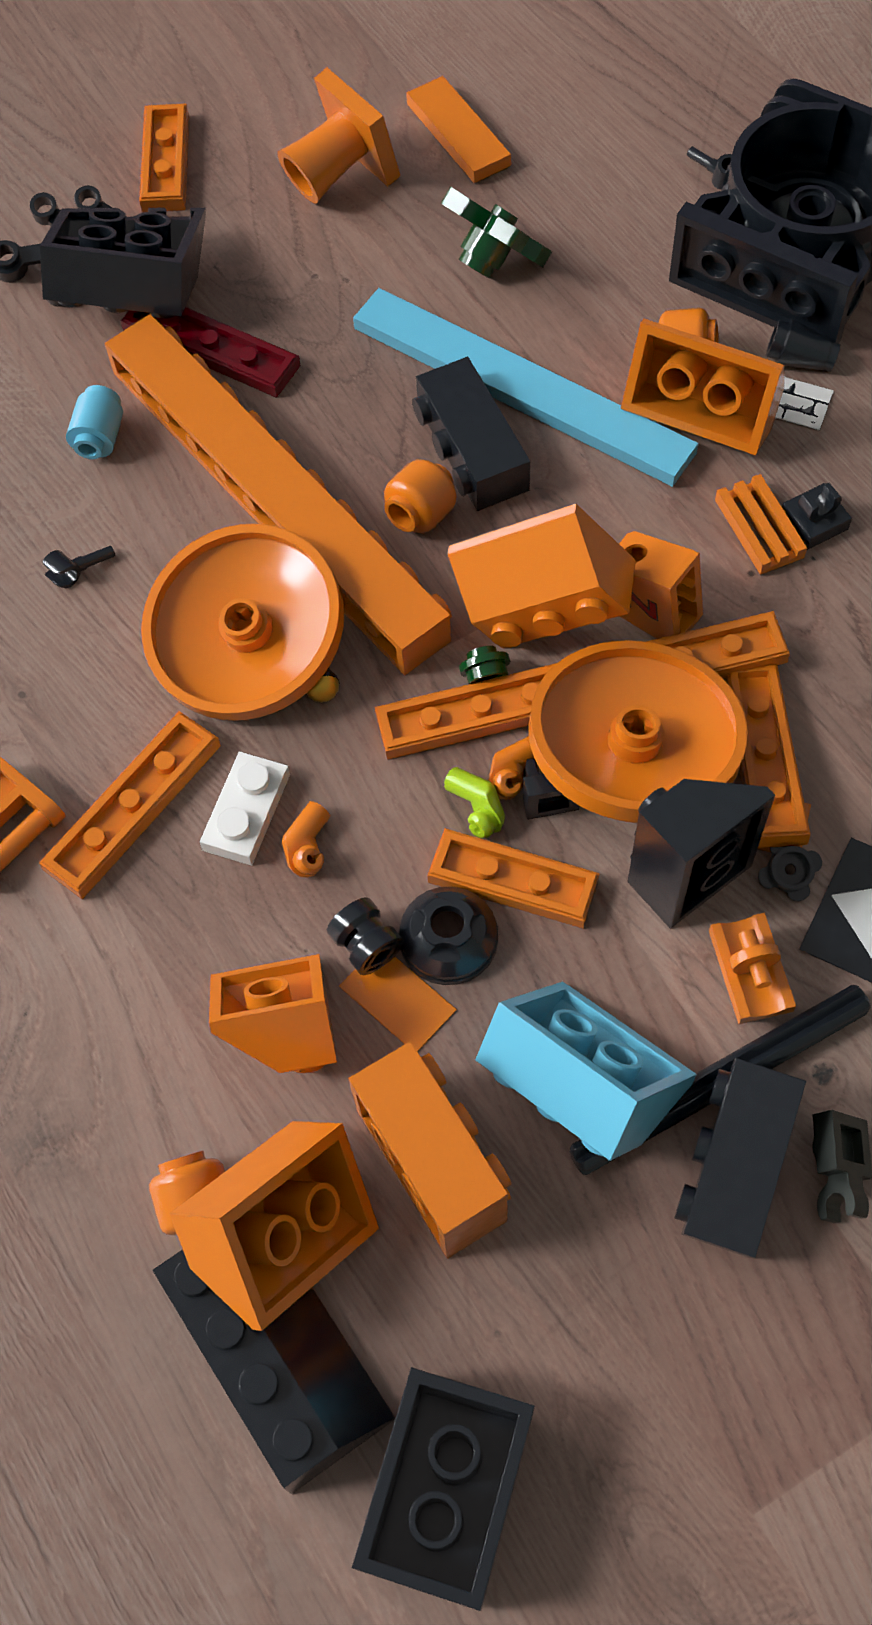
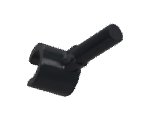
[687,146,732,190]
[43,545,115,589]

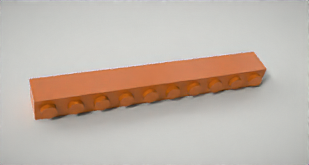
[105,314,452,676]

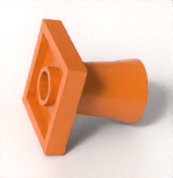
[277,67,401,204]

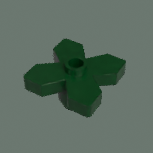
[441,187,552,278]

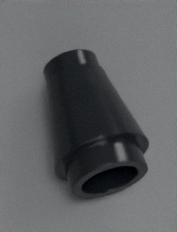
[766,318,840,372]

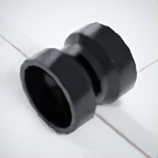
[326,897,404,976]

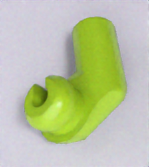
[444,767,505,839]

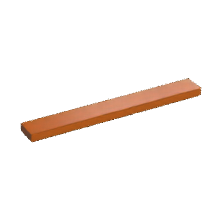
[374,611,790,760]

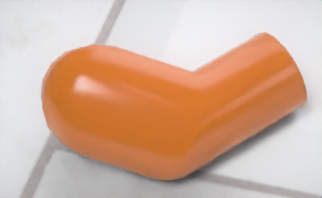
[488,736,536,800]
[282,801,331,878]

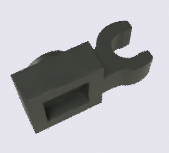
[812,1110,872,1223]

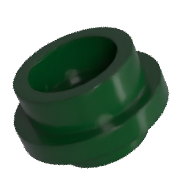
[459,645,511,684]

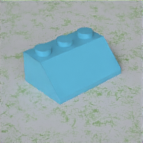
[475,981,697,1161]

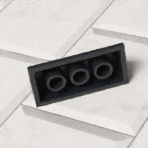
[152,1249,396,1494]

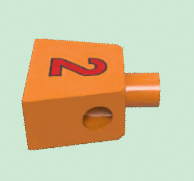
[619,531,703,639]

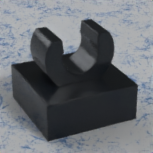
[782,482,852,550]
[523,758,580,820]

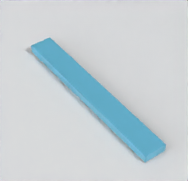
[353,288,698,487]

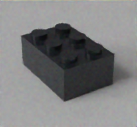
[352,1367,535,1612]

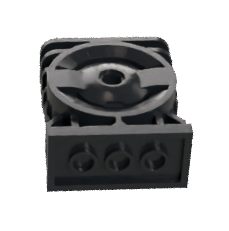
[669,78,872,343]

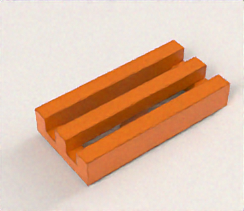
[715,474,807,575]

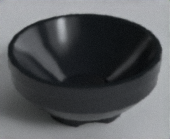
[399,886,498,985]

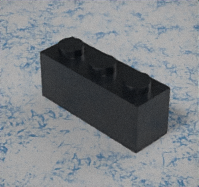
[412,356,530,511]
[674,1058,806,1258]

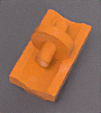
[709,912,796,1024]

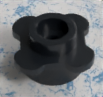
[758,846,822,902]

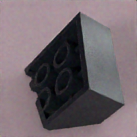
[40,207,206,319]

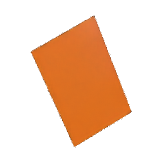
[339,957,457,1051]

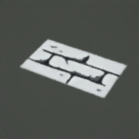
[775,377,834,430]

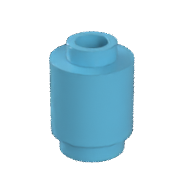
[66,385,124,459]

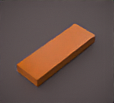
[406,76,511,183]
[139,103,189,212]
[427,828,600,929]

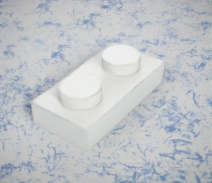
[200,751,290,866]

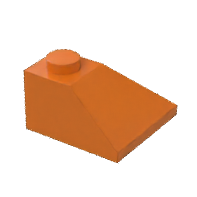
[209,954,337,1073]

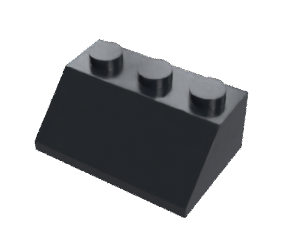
[627,779,775,929]

